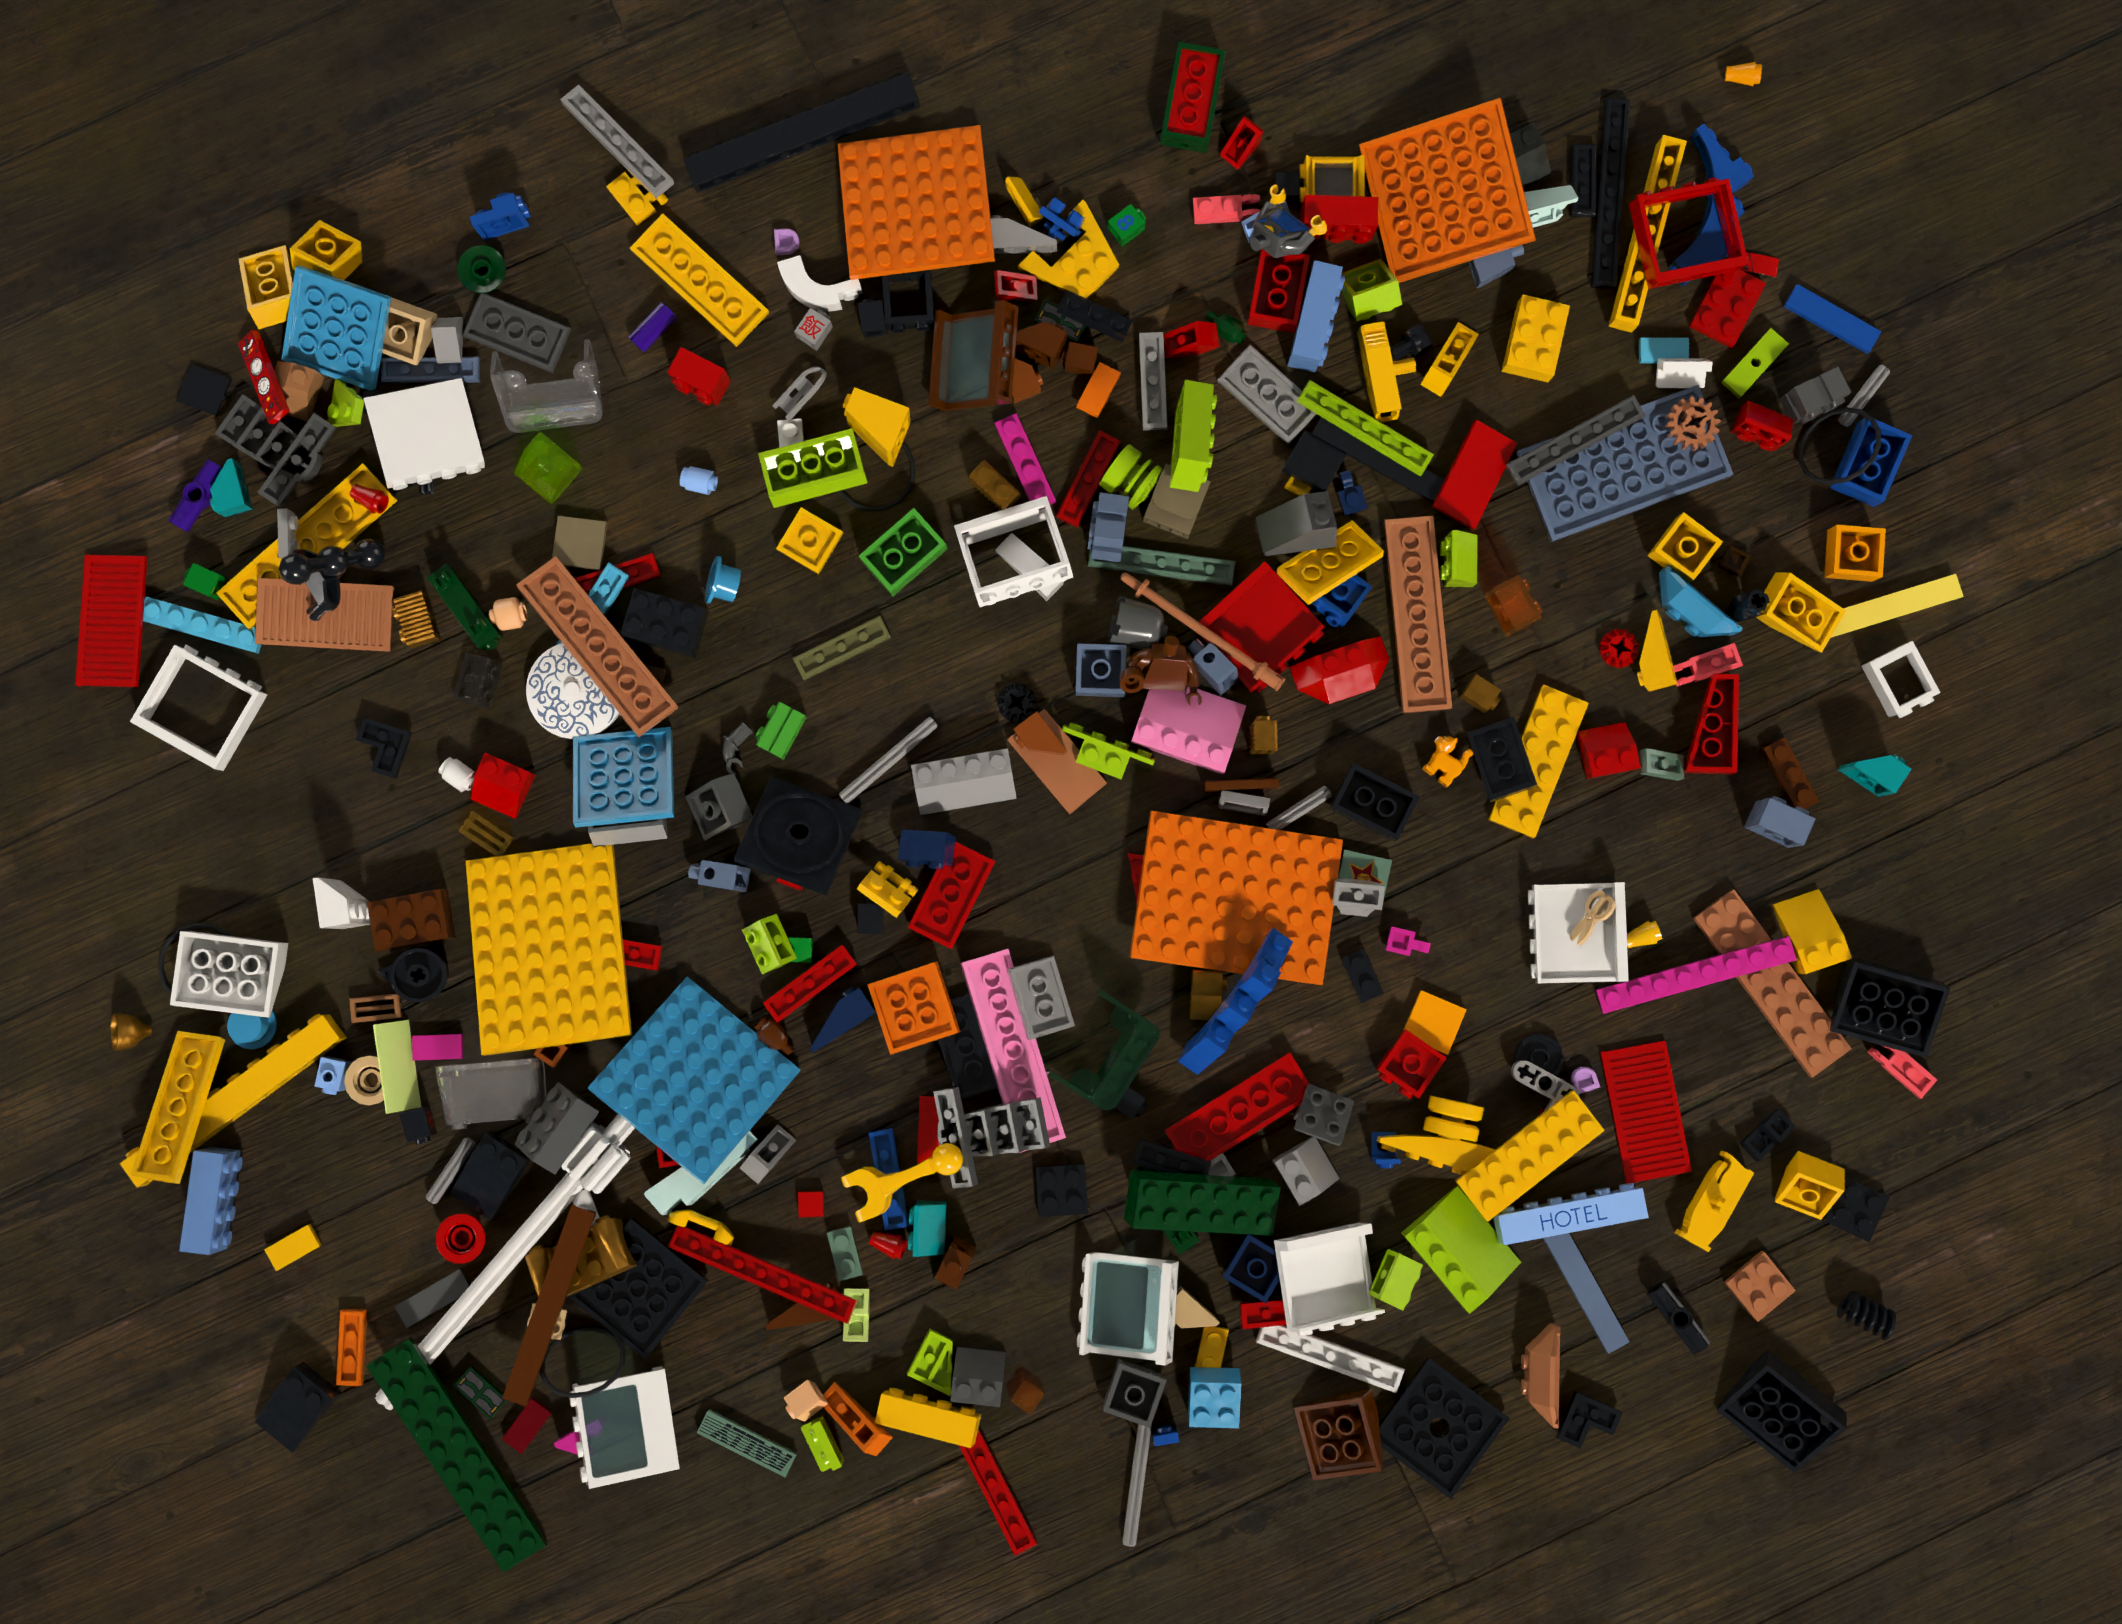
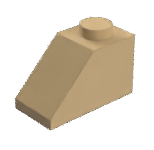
[1175,1286,1220,1328]

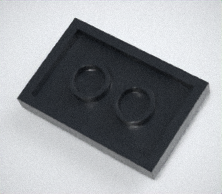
[1467,717,1538,802]

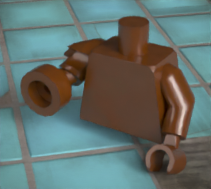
[1119,636,1202,706]

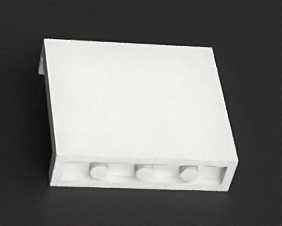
[364,378,485,490]
[1528,882,1628,983]
[1274,1222,1385,1336]

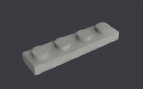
[1139,332,1167,431]

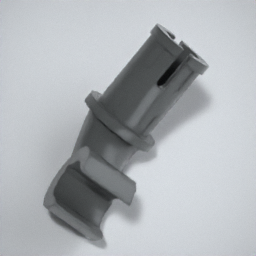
[723,722,753,775]

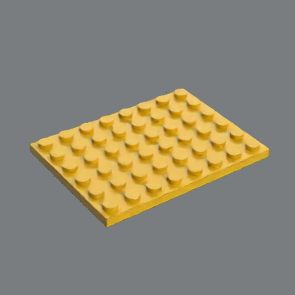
[466,843,632,1056]

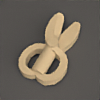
[1570,891,1616,945]

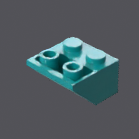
[908,1201,947,1257]

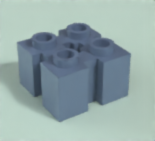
[1088,493,1129,562]

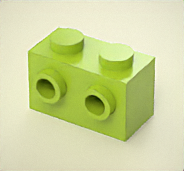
[742,914,797,974]
[1368,1249,1423,1311]

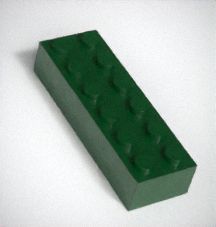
[1124,1171,1280,1235]

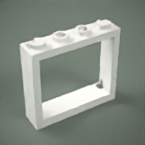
[954,496,1073,607]
[130,645,267,771]

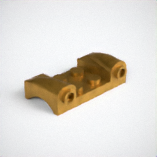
[525,1215,637,1297]

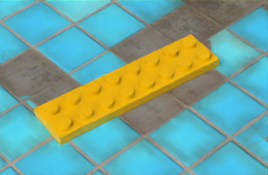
[216,464,398,629]

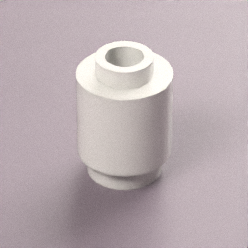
[439,757,476,792]

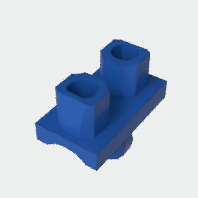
[1039,197,1085,241]

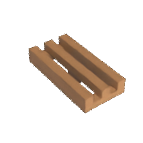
[349,993,403,1023]

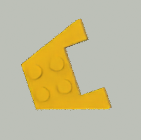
[1018,200,1119,299]

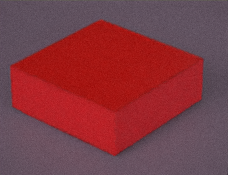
[798,1191,824,1217]

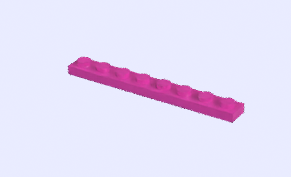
[1595,936,1796,1014]

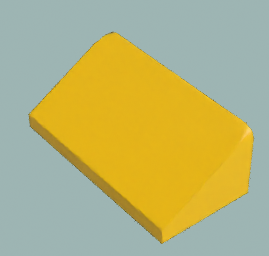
[1005,177,1044,227]

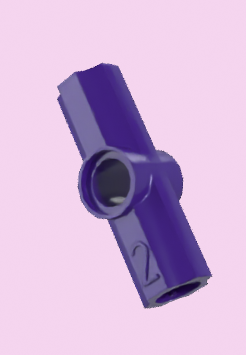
[168,459,222,532]

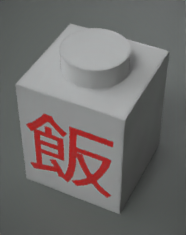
[794,308,833,351]

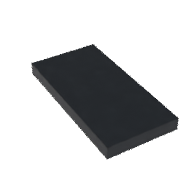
[938,994,998,1100]

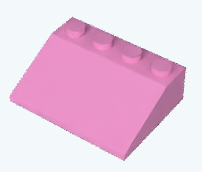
[1131,687,1246,775]

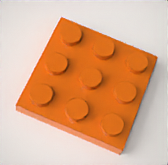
[867,961,960,1055]

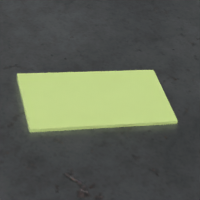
[373,1020,421,1114]

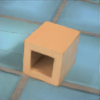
[784,1380,828,1422]

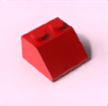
[1577,722,1641,779]
[471,753,536,819]

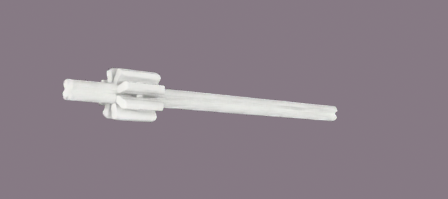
[375,1114,635,1410]

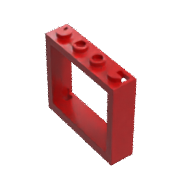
[1629,177,1749,289]

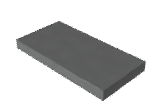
[462,293,571,373]

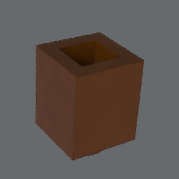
[1061,342,1098,377]

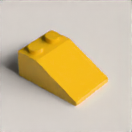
[239,245,295,329]
[1756,573,1846,653]
[1772,889,1852,974]

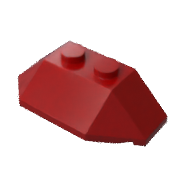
[1289,636,1389,704]

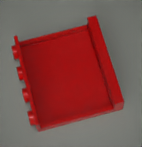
[1196,562,1325,693]

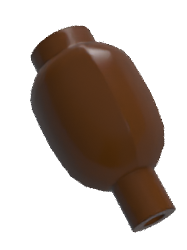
[754,1017,794,1056]

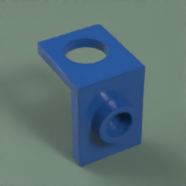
[1371,1132,1401,1168]

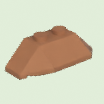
[1520,1323,1561,1428]

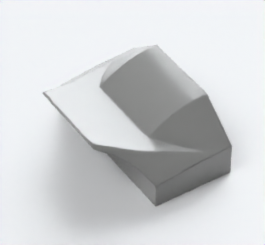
[1332,878,1385,917]

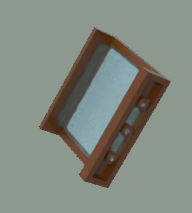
[928,300,1018,411]

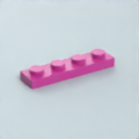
[994,413,1056,510]

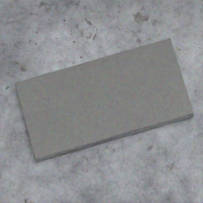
[1217,344,1317,445]

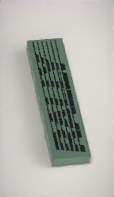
[697,1409,797,1477]

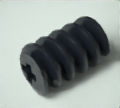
[1837,1291,1896,1341]

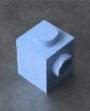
[314,1056,353,1095]

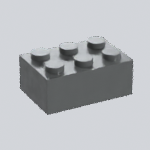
[514,1082,599,1174]

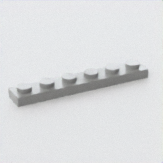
[560,84,674,199]

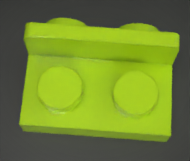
[801,1415,844,1472]

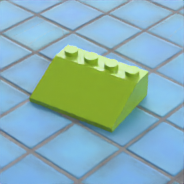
[1401,1186,1521,1314]

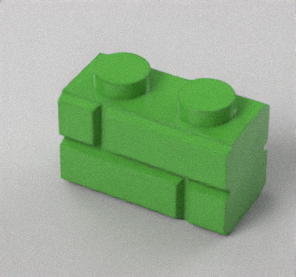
[755,702,807,760]

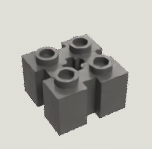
[1780,367,1851,424]

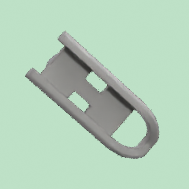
[772,367,827,421]

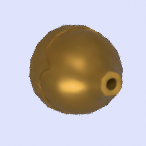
[110,1013,152,1051]

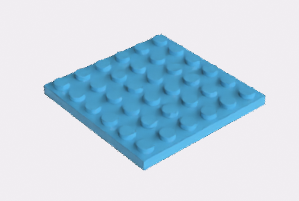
[588,977,800,1185]

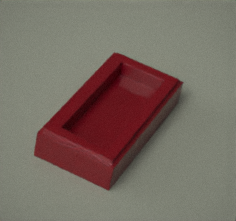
[502,1397,553,1454]

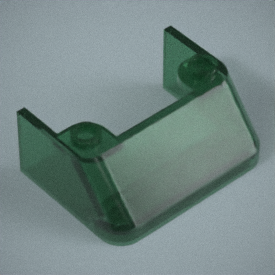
[1046,988,1160,1110]

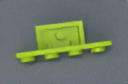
[1062,722,1155,779]

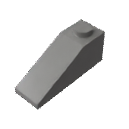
[990,215,1057,254]

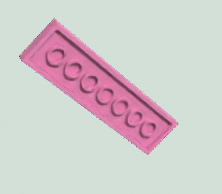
[960,949,1066,1153]

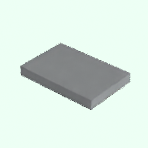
[1007,955,1075,1040]

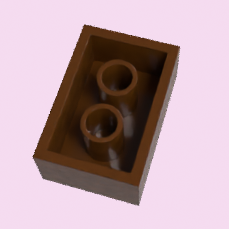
[367,889,456,951]

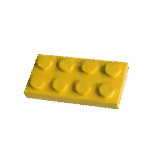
[1277,520,1384,605]

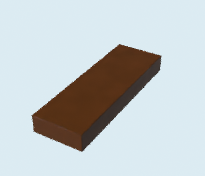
[1203,778,1279,792]

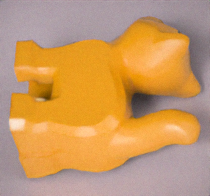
[1422,736,1473,788]

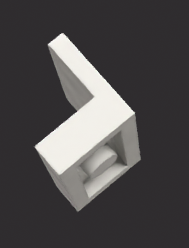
[1656,358,1712,388]

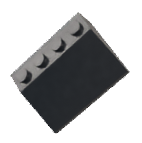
[1830,957,1951,1058]
[1717,1350,1847,1473]

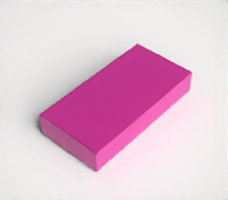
[412,1034,464,1061]

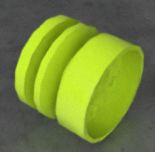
[1099,444,1163,510]

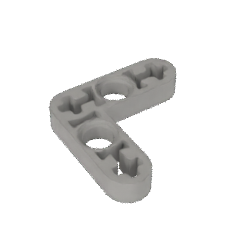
[1511,1060,1579,1112]

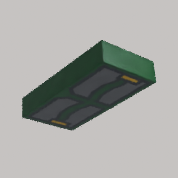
[1034,299,1086,343]
[454,1366,507,1419]

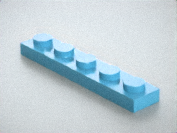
[143,597,262,654]

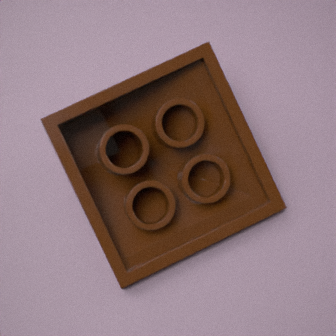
[1294,1389,1383,1481]

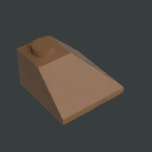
[274,361,325,422]

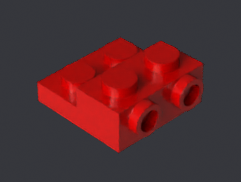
[1376,1029,1446,1099]

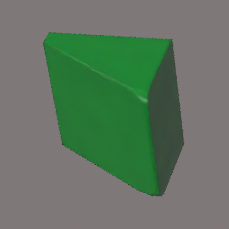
[787,937,813,963]

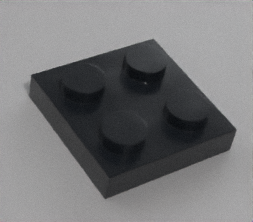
[1036,1164,1088,1217]
[1822,1177,1890,1243]

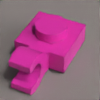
[1385,926,1431,956]

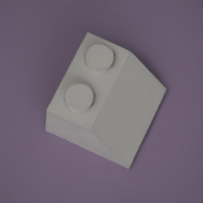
[1272,1136,1340,1206]

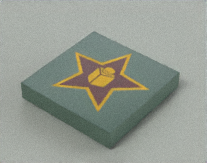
[1338,850,1392,901]

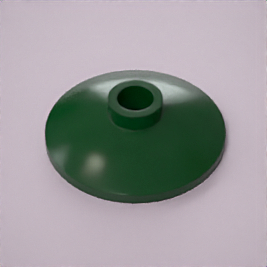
[457,245,506,293]

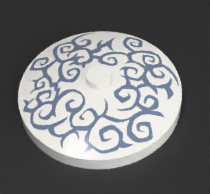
[526,643,619,739]

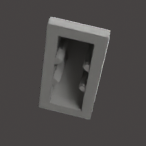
[431,317,463,364]

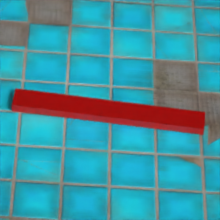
[668,1225,858,1324]

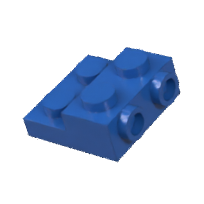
[470,193,531,241]
[1306,575,1373,628]

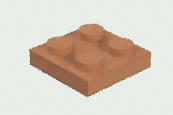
[1724,1251,1796,1322]

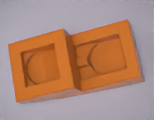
[1076,362,1121,418]

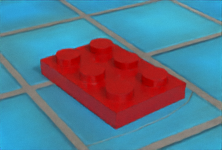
[1689,270,1766,349]

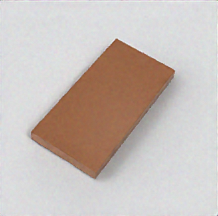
[1007,709,1107,815]

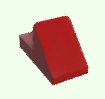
[994,270,1038,302]

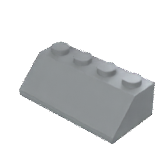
[911,748,1017,815]

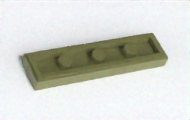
[793,616,891,680]

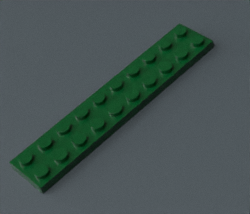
[366,1336,547,1573]

